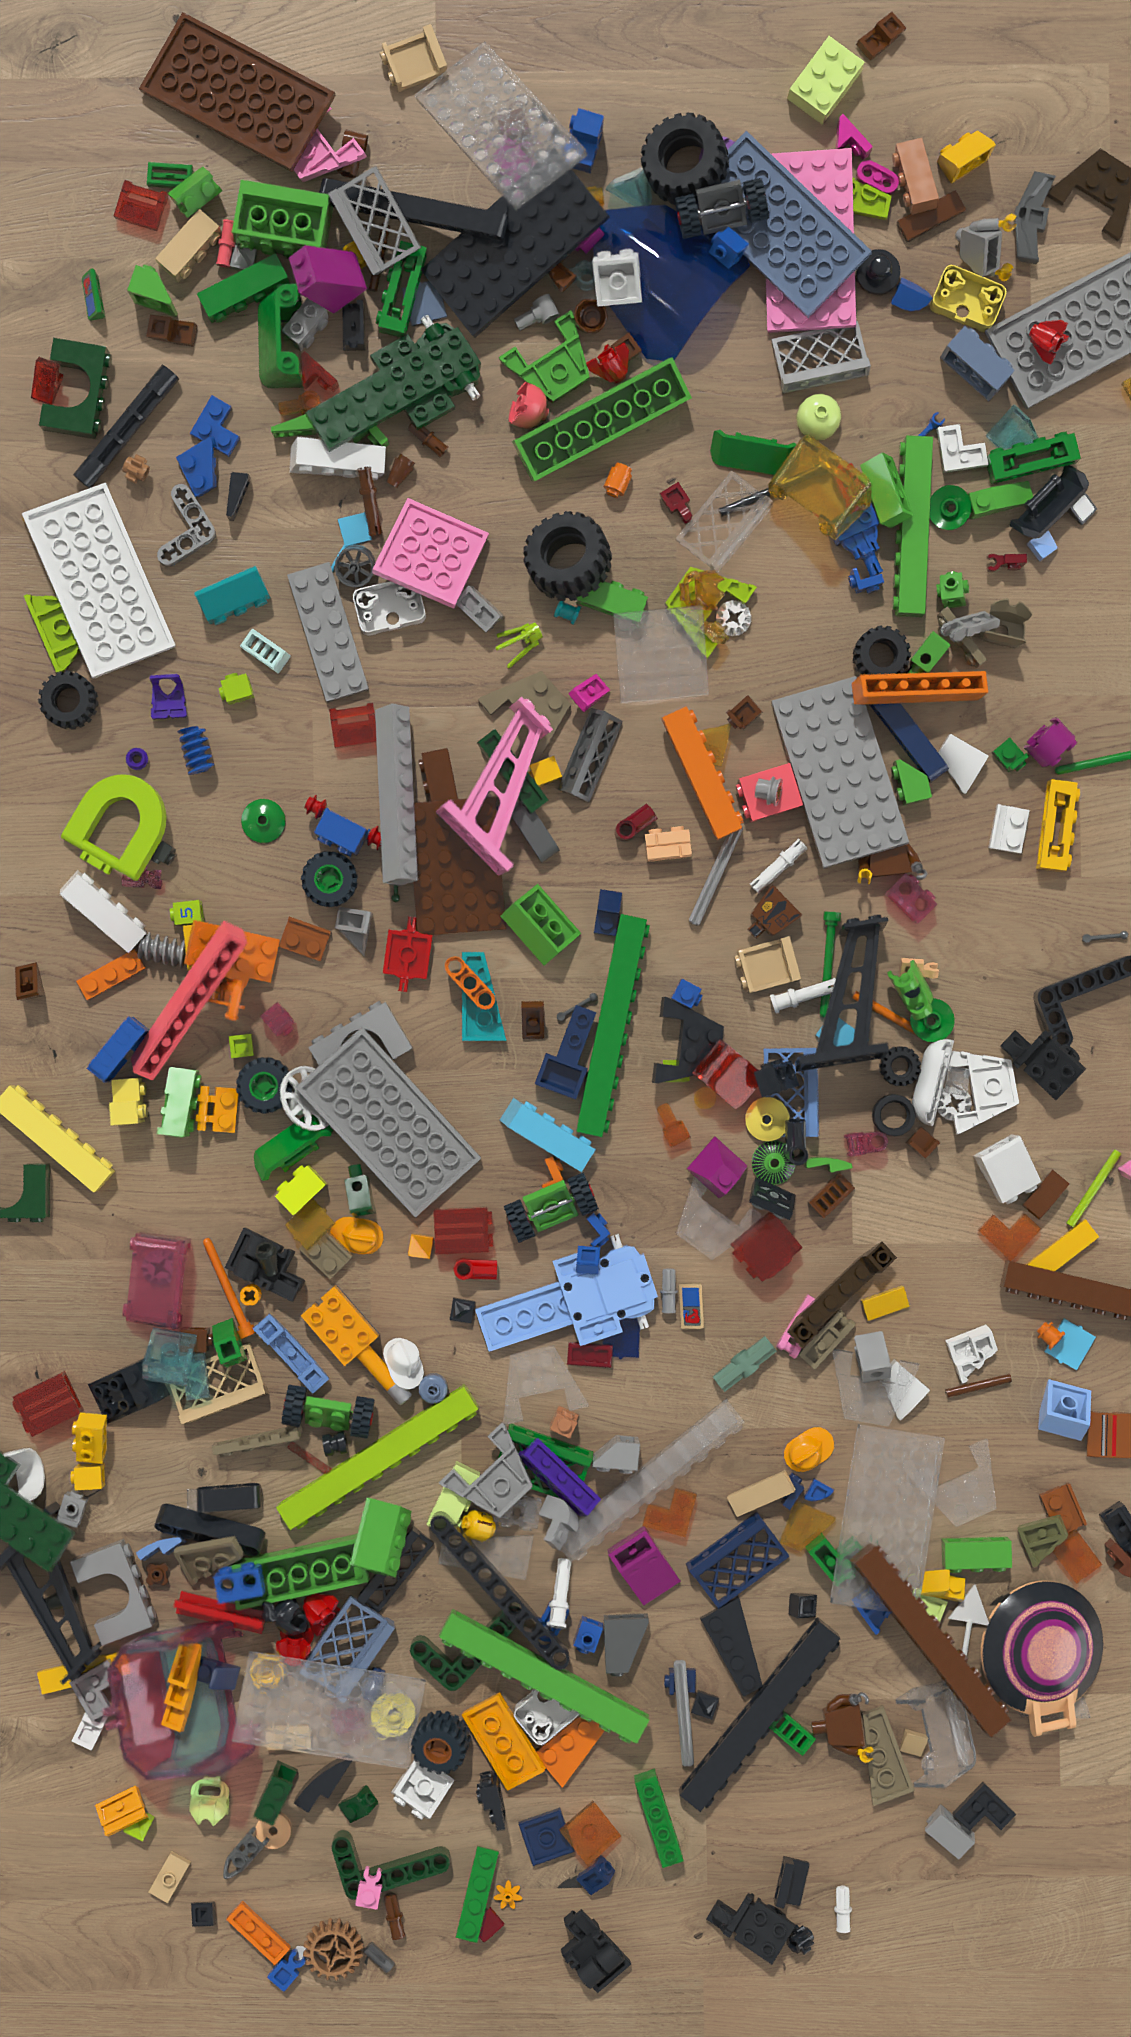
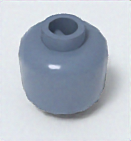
[419,1373,448,1404]

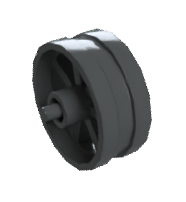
[334,545,376,588]

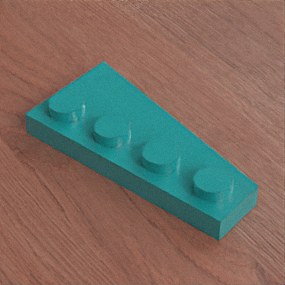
[462,952,507,1041]

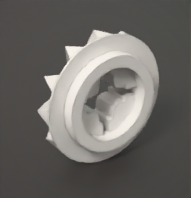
[716,600,751,636]
[937,1085,972,1121]

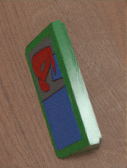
[82,268,105,321]

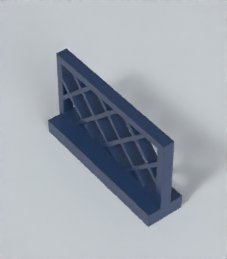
[686,1512,790,1609]

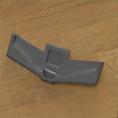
[1014,171,1056,264]

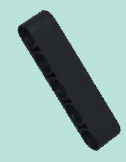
[154,1504,266,1556]

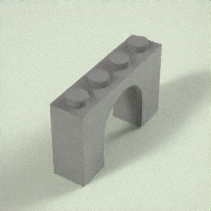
[308,1001,413,1065]
[70,1539,157,1646]

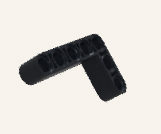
[1033,955,1131,1046]

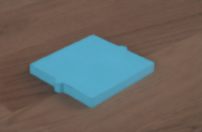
[1044,1319,1096,1370]

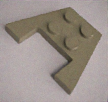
[478,671,571,763]

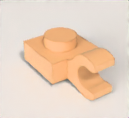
[899,958,939,979]

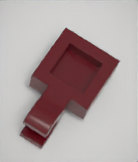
[659,482,693,524]
[987,554,1027,572]

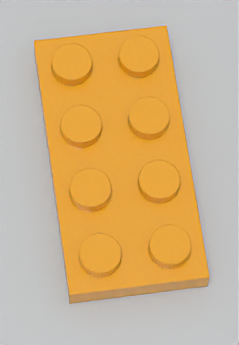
[461,1692,546,1791]

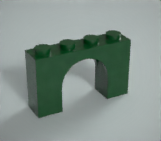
[39,338,112,439]
[0,1163,50,1222]

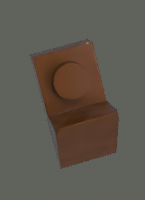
[521,1001,544,1039]

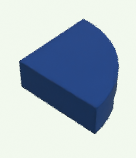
[803,1478,834,1501]

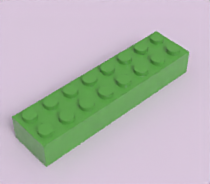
[512,357,692,481]

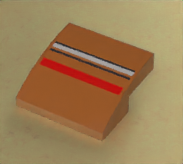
[1087,1411,1131,1458]

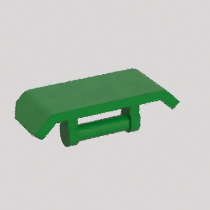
[710,430,799,476]
[254,1114,333,1181]

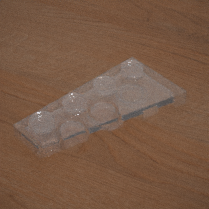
[438,1535,534,1580]

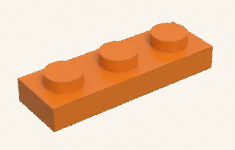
[76,949,146,1000]
[226,1900,291,1965]

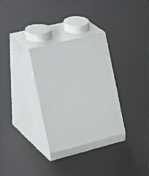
[973,1134,1041,1204]

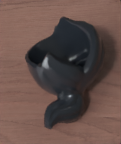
[262,1598,308,1635]

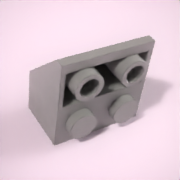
[592,1435,640,1474]

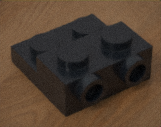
[476,1771,506,1831]

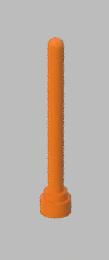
[203,1238,256,1339]

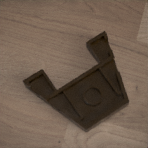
[1047,148,1131,241]

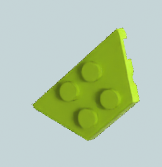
[24,594,80,672]

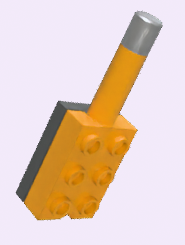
[301,1284,412,1405]

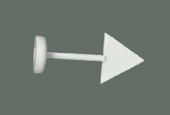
[948,1584,989,1656]

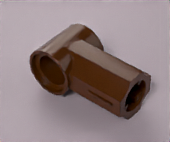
[337,129,368,178]

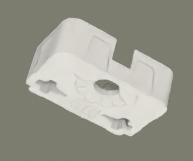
[353,581,426,636]
[514,1689,580,1745]

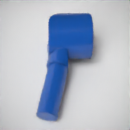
[918,412,945,436]

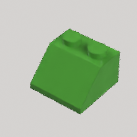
[127,265,178,317]

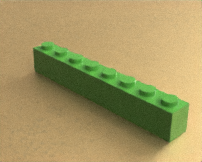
[892,435,933,617]

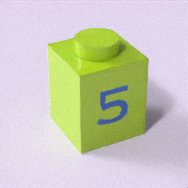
[170,900,204,926]

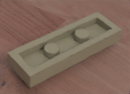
[937,606,987,668]

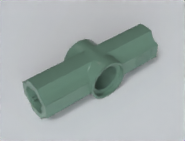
[713,1336,777,1392]

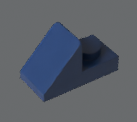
[594,889,622,936]
[197,1656,241,1690]

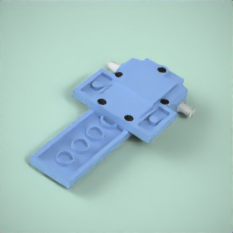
[475,1234,658,1352]

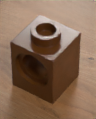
[180,1327,213,1352]

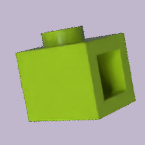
[219,673,255,705]

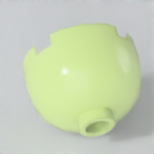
[796,394,841,440]

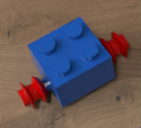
[304,795,381,857]

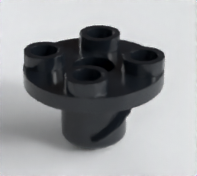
[856,249,901,295]

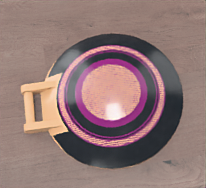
[981,1581,1103,1737]

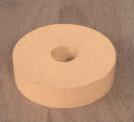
[255,1812,292,1849]

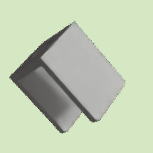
[854,1331,891,1383]

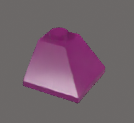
[687,1136,748,1198]

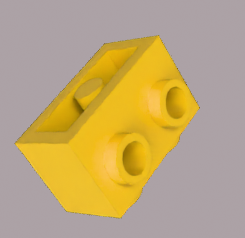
[72,1412,107,1464]

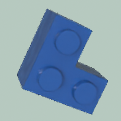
[562,108,604,174]

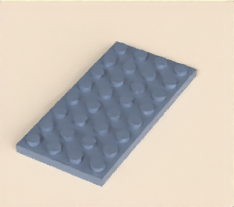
[696,131,872,318]

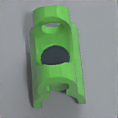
[887,960,933,1020]

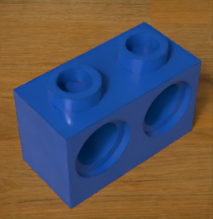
[214,1562,265,1604]

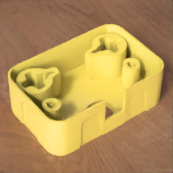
[930,265,1007,332]

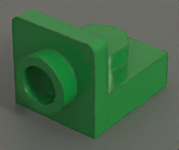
[992,737,1029,772]

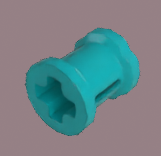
[554,601,581,625]

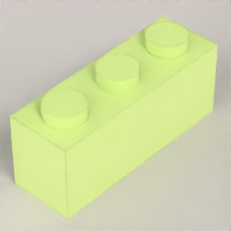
[426,1461,480,1528]

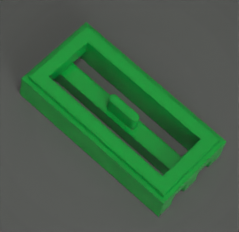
[147,162,193,188]

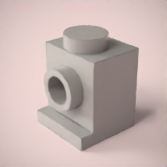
[56,1490,89,1528]

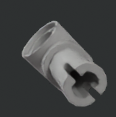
[514,294,560,331]

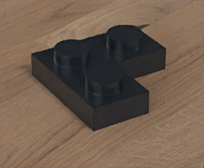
[953,1781,1016,1831]

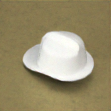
[383,1338,424,1389]

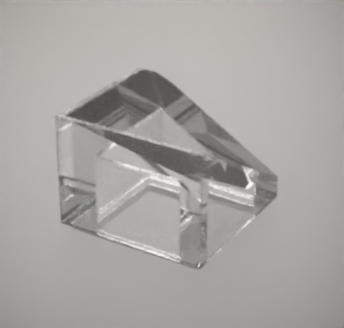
[944,1066,970,1096]

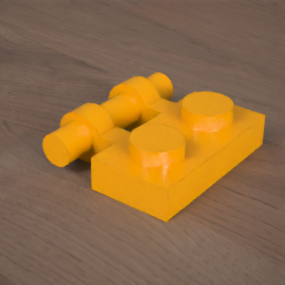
[196,1086,238,1133]

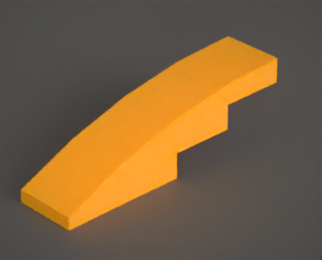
[161,1638,202,1732]

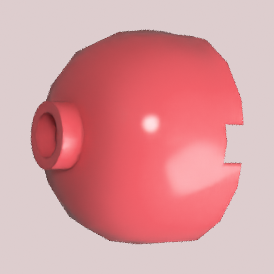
[508,382,549,429]

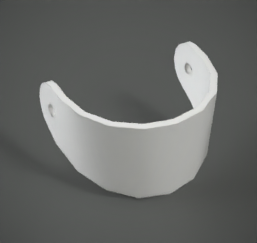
[3,1448,45,1501]

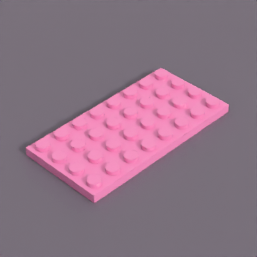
[766,148,856,333]

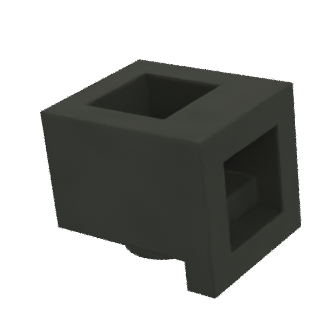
[150,840,176,866]

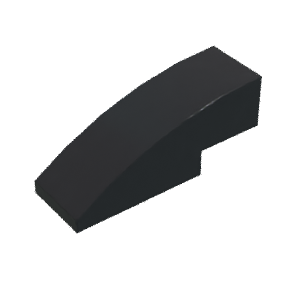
[293,1753,354,1813]

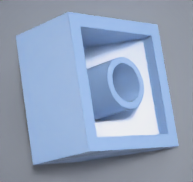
[1038,1379,1091,1441]

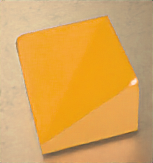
[408,1233,434,1259]

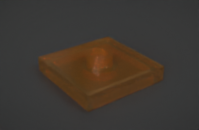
[559,1800,621,1866]

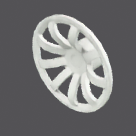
[280,1066,329,1131]

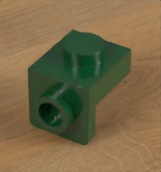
[338,1785,378,1823]

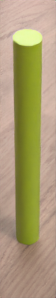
[1066,1149,1122,1228]

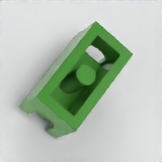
[168,166,222,218]

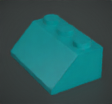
[194,566,271,625]

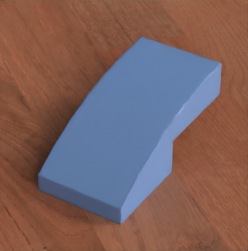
[136,1537,187,1561]

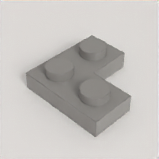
[69,1658,121,1722]

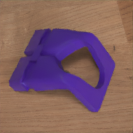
[149,674,187,720]

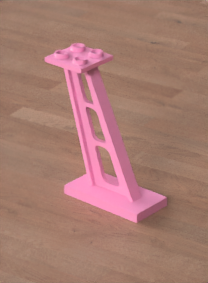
[436,697,553,876]

